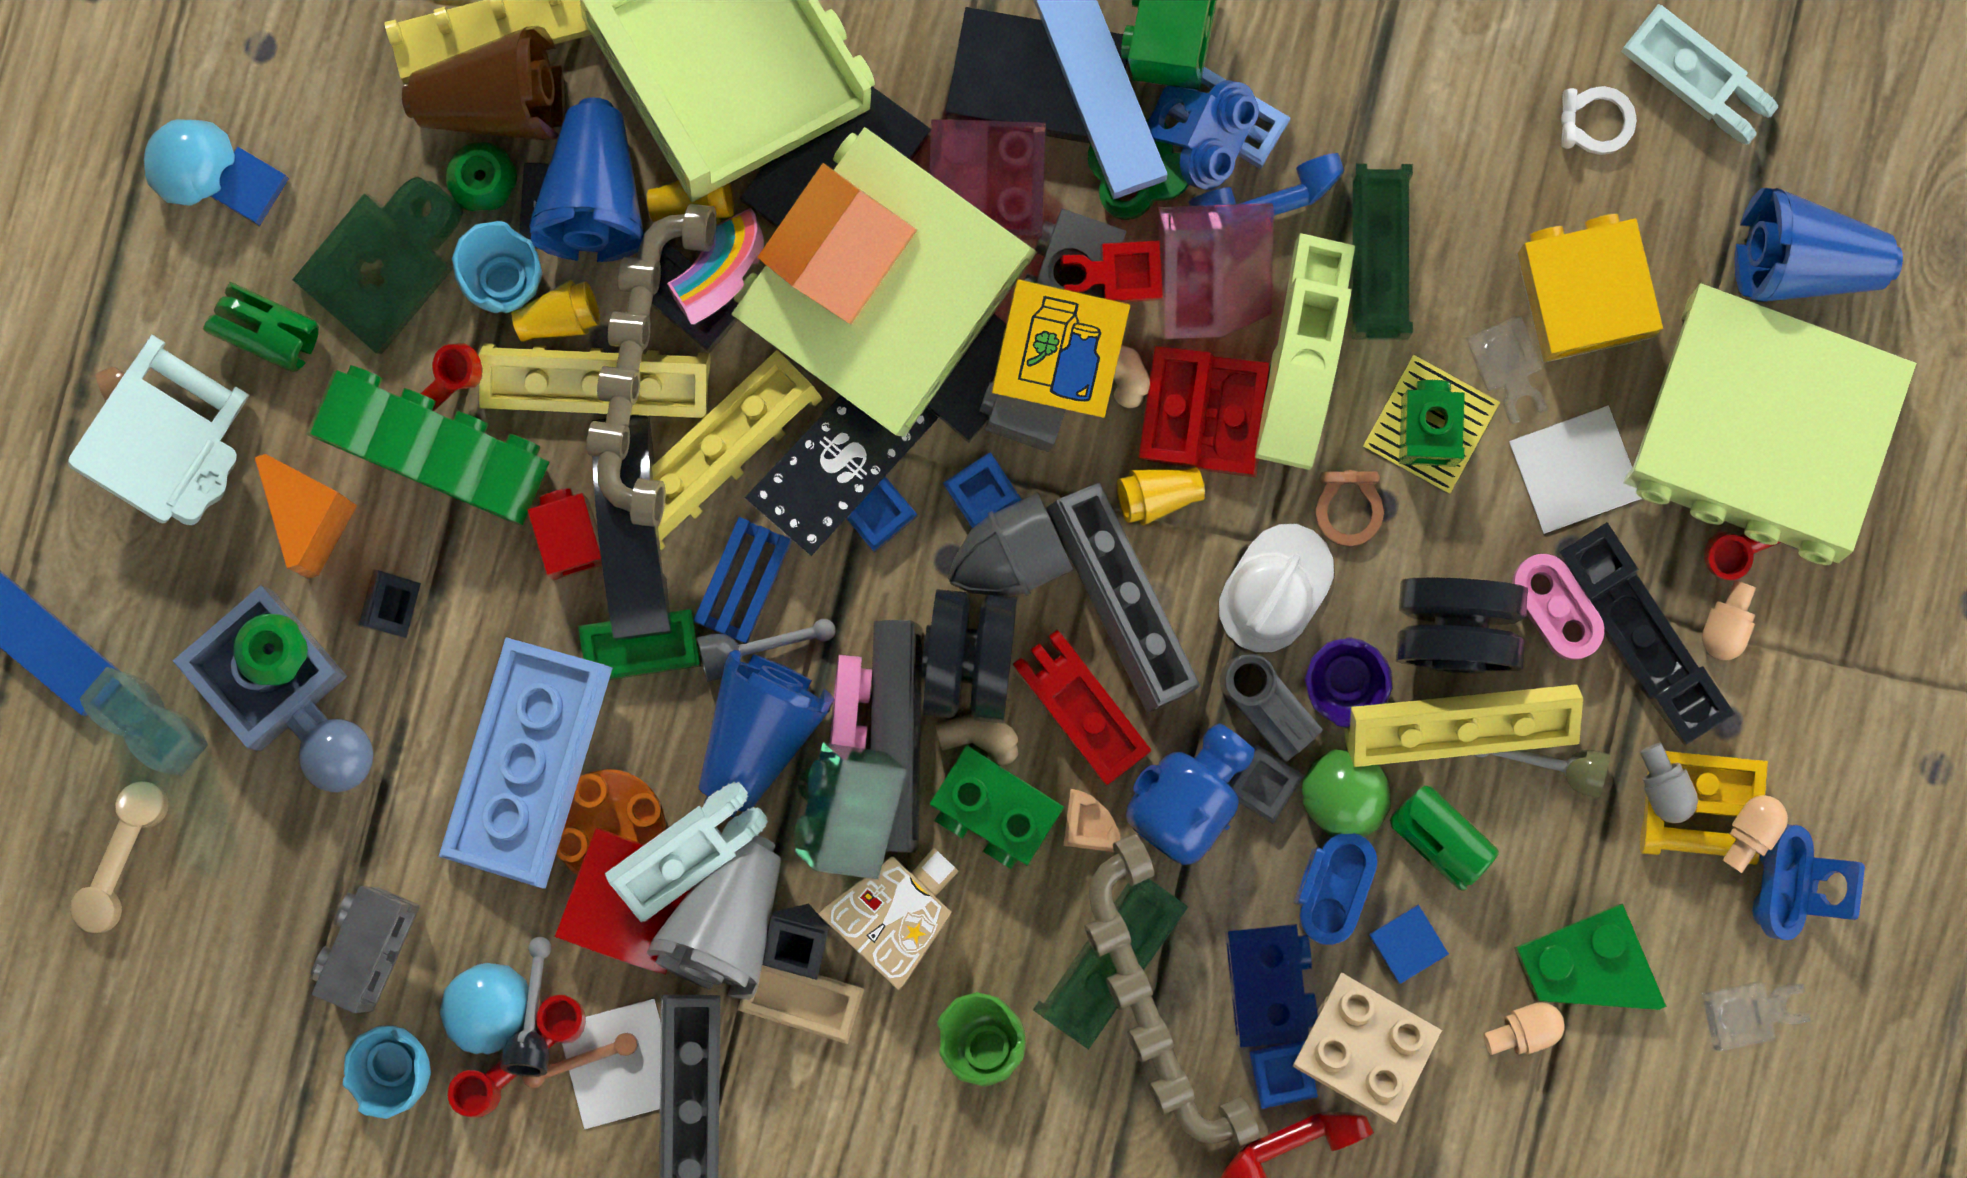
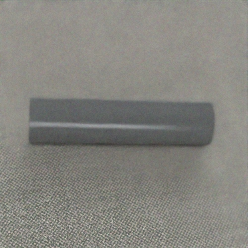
[1046,482,1201,713]
[869,620,923,853]
[659,995,720,1178]

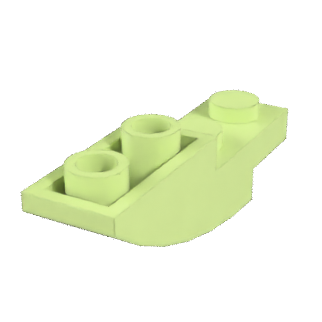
[1255,233,1355,470]

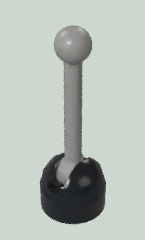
[501,937,551,1077]

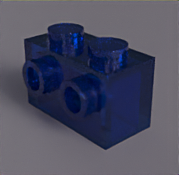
[1224,924,1318,1048]

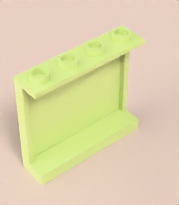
[580,0,875,202]
[731,127,1037,437]
[1623,283,1917,565]

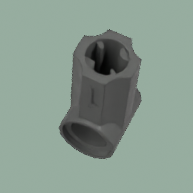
[1219,654,1323,762]

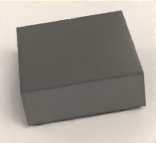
[1229,744,1305,824]

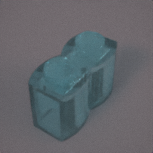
[80,667,208,776]

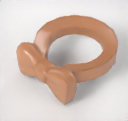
[1315,470,1384,547]

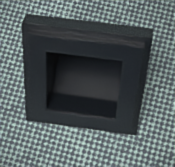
[358,569,421,638]
[762,903,829,980]

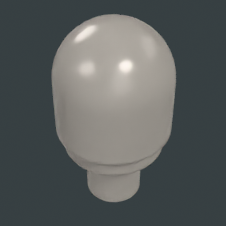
[1640,743,1698,823]

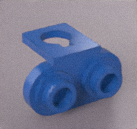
[1147,80,1259,190]
[1752,824,1865,940]
[1293,833,1377,945]

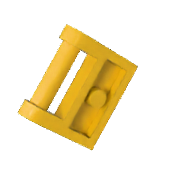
[1640,751,1768,865]

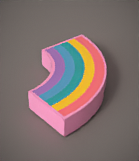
[667,208,764,325]

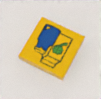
[991,279,1130,418]

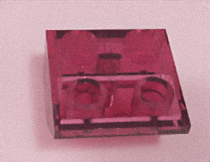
[930,119,1046,241]
[1158,203,1274,339]

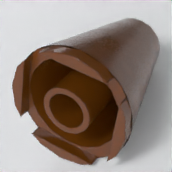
[402,26,566,141]

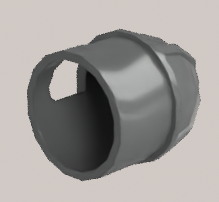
[948,493,1074,597]

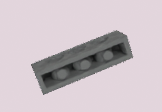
[979,208,1126,452]

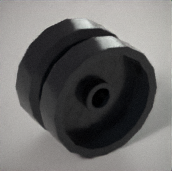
[1396,577,1528,674]
[921,589,1017,724]

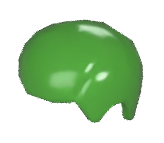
[1302,749,1391,837]
[937,992,1026,1087]

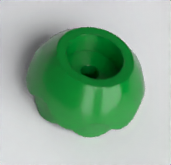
[446,142,517,211]
[233,614,308,685]

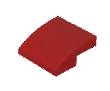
[1138,346,1271,478]
[554,827,690,975]

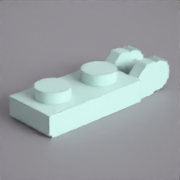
[1621,4,1778,145]
[605,782,768,922]

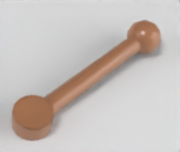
[522,1033,638,1088]

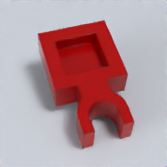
[1061,241,1163,302]

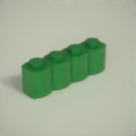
[306,365,550,525]

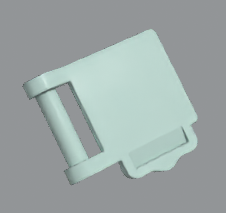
[68,334,249,525]

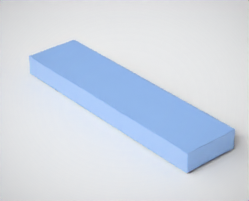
[1033,0,1168,200]

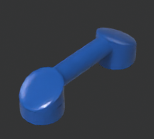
[1188,153,1344,228]

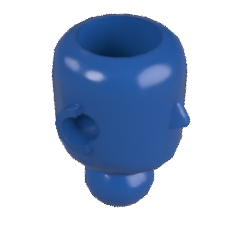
[1126,724,1255,865]

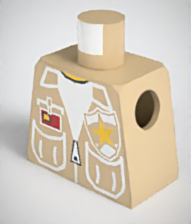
[819,848,959,990]

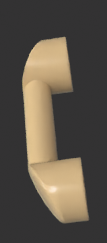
[70,781,168,933]

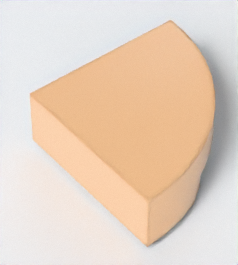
[1063,789,1121,853]

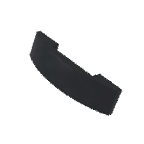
[592,415,672,641]
[1558,522,1735,746]

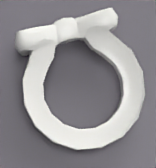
[1561,86,1637,155]

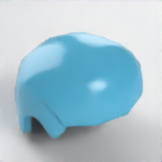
[144,119,235,206]
[452,221,543,313]
[439,963,529,1055]
[342,1025,431,1119]

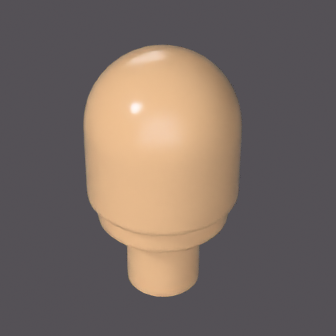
[1702,580,1756,660]
[1722,795,1788,873]
[1483,1002,1565,1055]

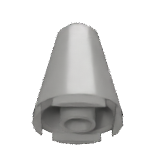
[647,835,781,1000]

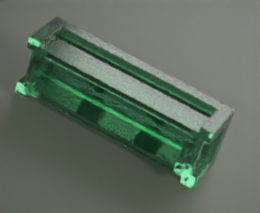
[1352,163,1413,340]
[1033,879,1188,1050]

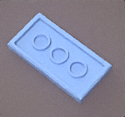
[438,637,613,889]

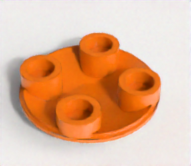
[556,769,666,875]

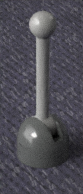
[696,619,835,682]

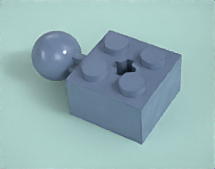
[173,585,373,792]

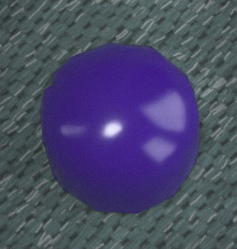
[1305,637,1393,728]

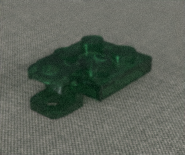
[292,177,463,354]

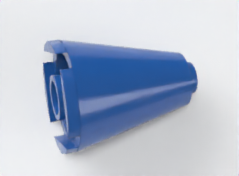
[529,97,643,262]
[1735,188,1903,302]
[698,650,835,817]

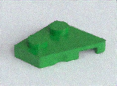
[1514,904,1667,1010]

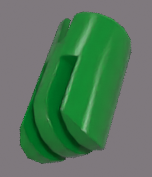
[203,282,319,372]
[1389,786,1499,891]

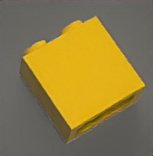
[1517,214,1663,363]

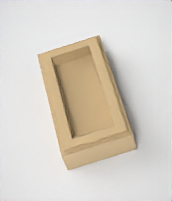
[737,965,865,1044]

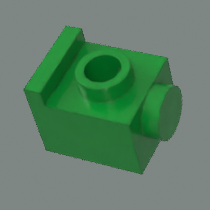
[1399,380,1465,467]

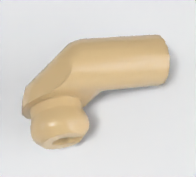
[1114,345,1150,408]
[935,714,1018,766]

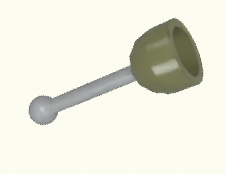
[1475,750,1610,798]

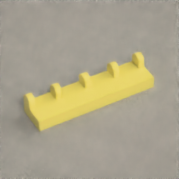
[385,0,592,84]
[479,343,711,418]
[652,350,823,551]
[1344,685,1583,767]

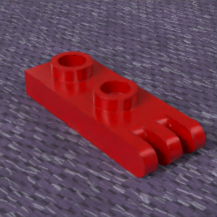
[1012,629,1152,786]

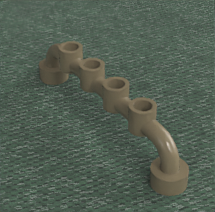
[587,204,717,527]
[1084,834,1260,1148]

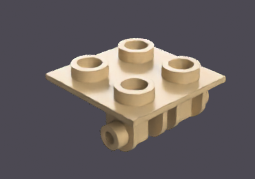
[1293,972,1442,1125]

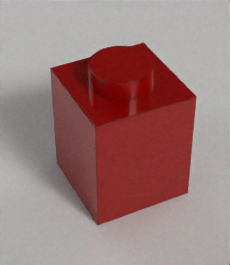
[527,488,602,580]

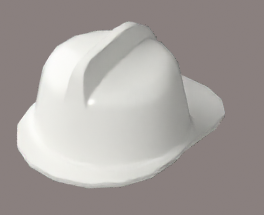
[1219,524,1334,652]

